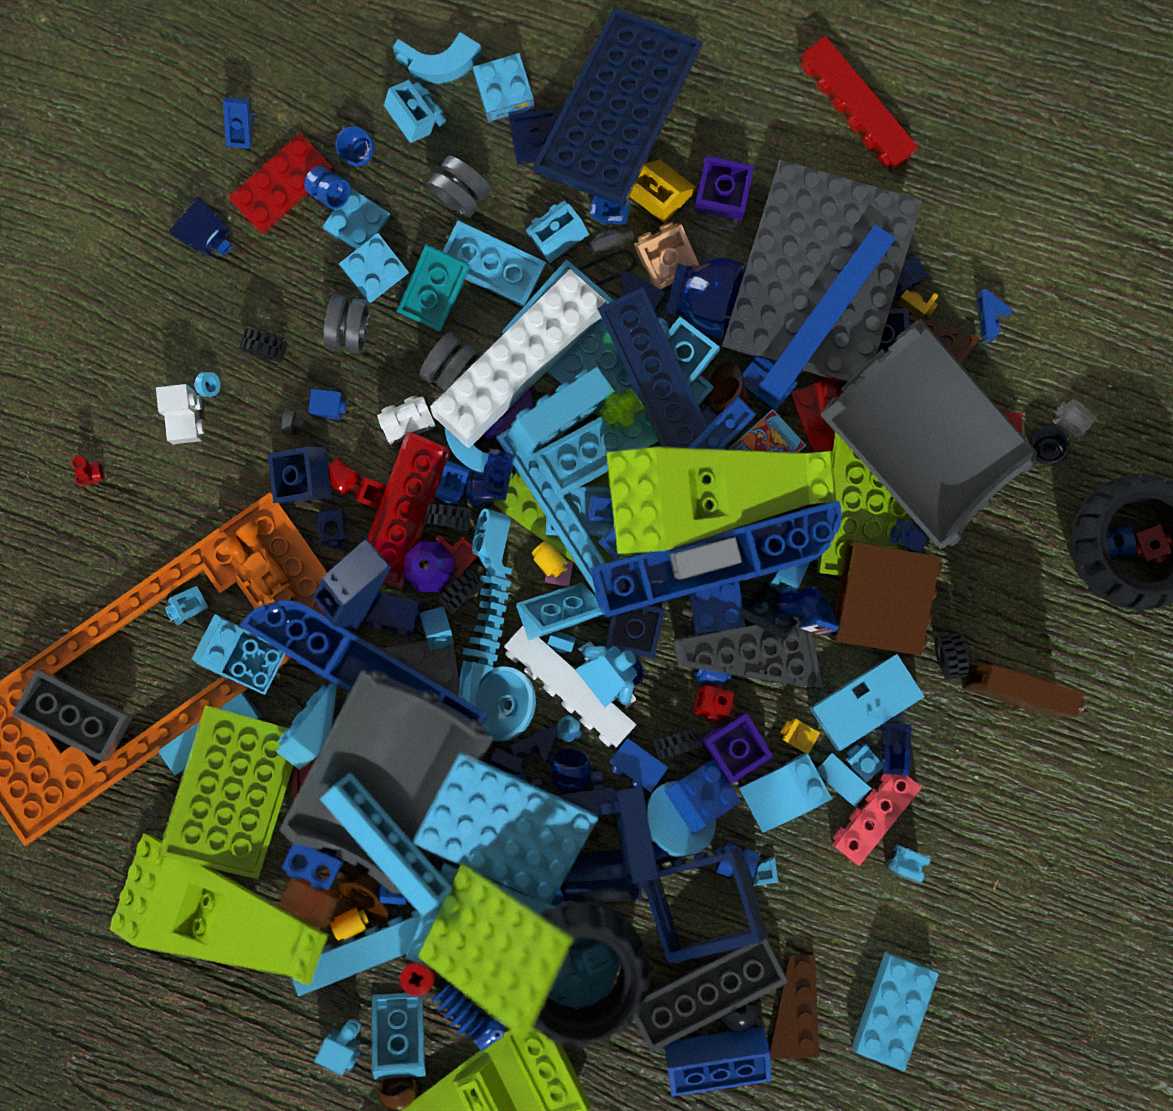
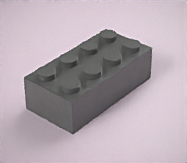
[12,669,134,762]

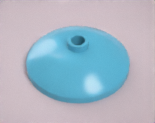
[475,666,536,742]

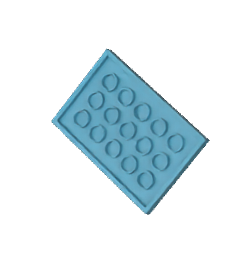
[413,752,598,904]

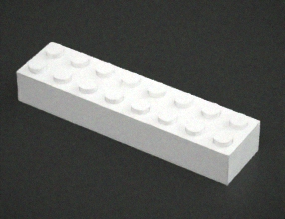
[430,269,607,449]

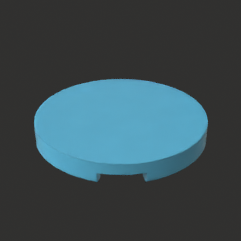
[645,781,716,857]

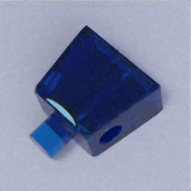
[168,196,232,257]

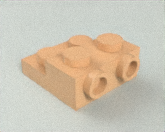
[634,221,701,291]

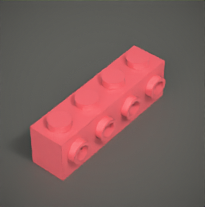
[832,767,922,866]

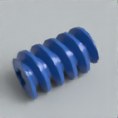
[431,982,486,1038]

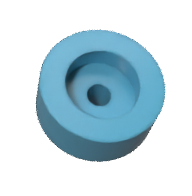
[194,372,221,397]
[555,715,582,742]

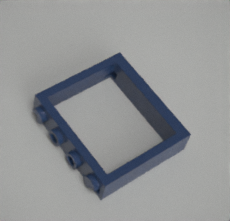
[644,845,768,964]

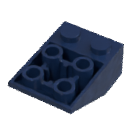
[312,539,391,630]

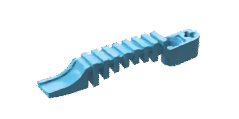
[459,508,512,706]

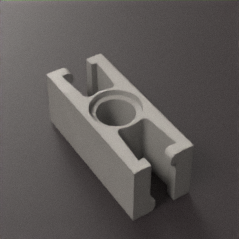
[669,538,741,579]

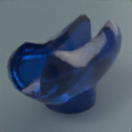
[777,586,821,619]

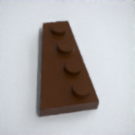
[769,953,819,1059]

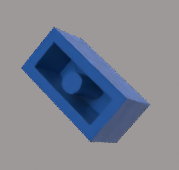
[609,737,668,792]

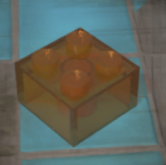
[278,878,344,930]

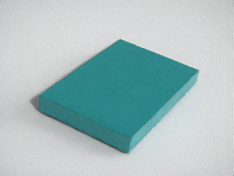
[396,244,471,332]

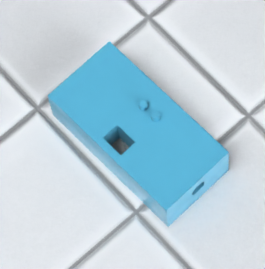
[809,654,925,751]

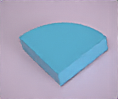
[752,857,778,886]

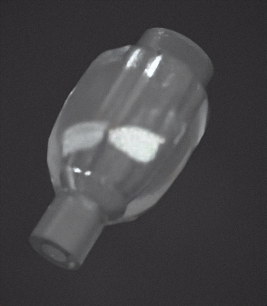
[589,230,634,256]

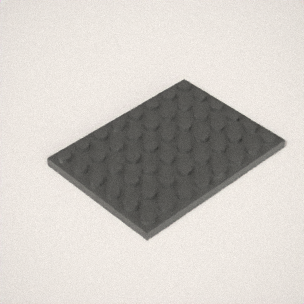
[722,160,922,383]

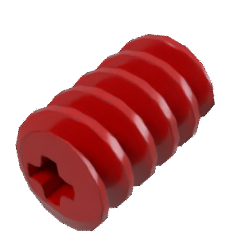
[400,962,436,996]

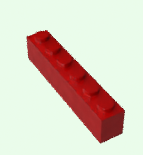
[800,36,918,172]

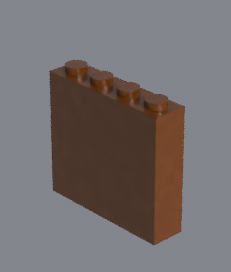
[829,540,942,656]
[963,665,1085,718]

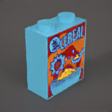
[728,409,806,453]

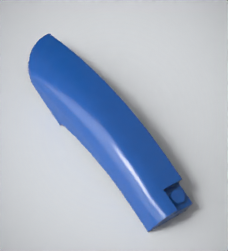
[590,501,841,617]
[240,600,488,724]

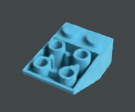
[192,614,286,695]
[276,682,337,770]

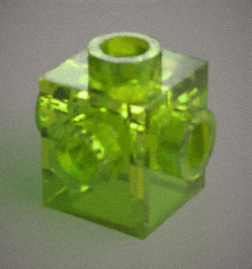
[599,388,645,431]

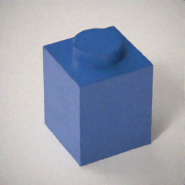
[308,389,347,420]

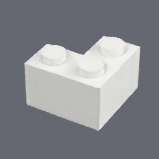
[156,384,205,444]

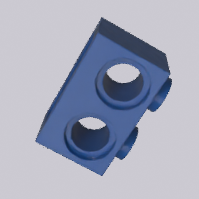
[282,844,344,891]

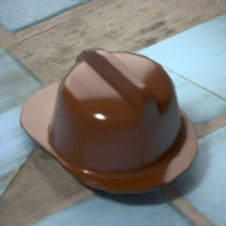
[709,361,748,411]
[339,869,388,922]

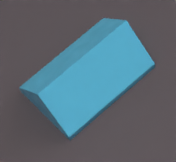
[517,582,603,641]

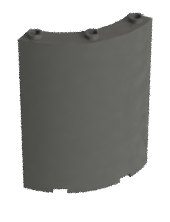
[821,318,1037,550]
[279,670,493,894]

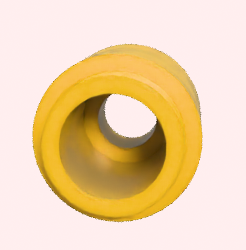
[531,541,568,578]
[330,907,369,941]

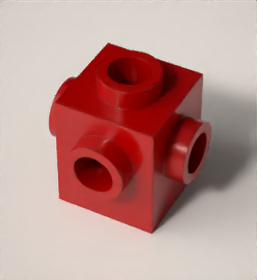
[1134,525,1173,565]
[693,685,735,723]

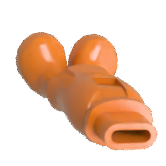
[216,520,295,602]

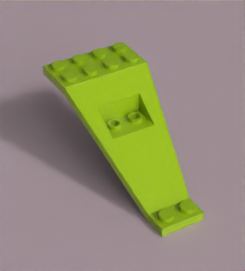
[607,447,836,554]
[110,833,327,985]
[400,1027,592,1111]

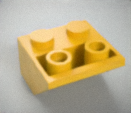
[630,160,697,223]

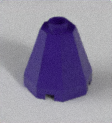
[404,541,455,592]

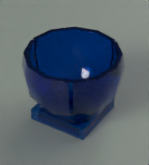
[666,258,745,340]

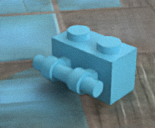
[384,80,447,143]
[525,201,589,263]
[314,1018,361,1075]

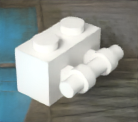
[377,395,436,446]

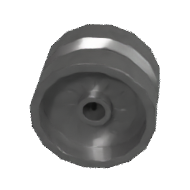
[427,155,491,217]
[324,295,369,354]
[419,332,479,393]

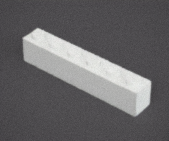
[504,626,636,747]

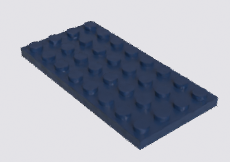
[533,7,703,207]

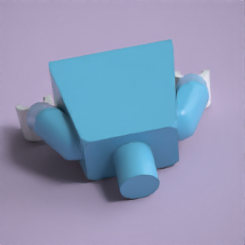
[576,641,637,709]

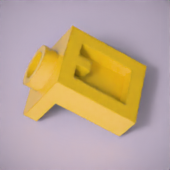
[897,290,939,318]
[780,718,820,754]

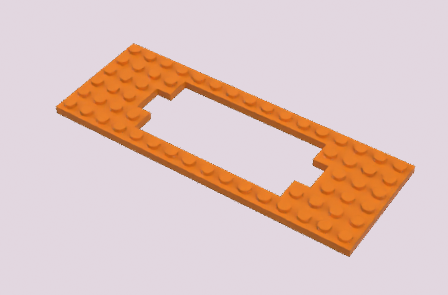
[0,492,328,846]

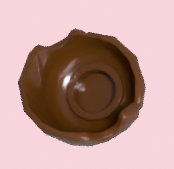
[377,1077,417,1110]

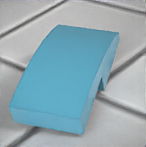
[817,753,872,807]

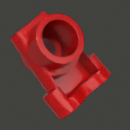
[72,456,105,487]

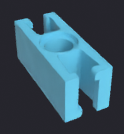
[886,844,931,883]

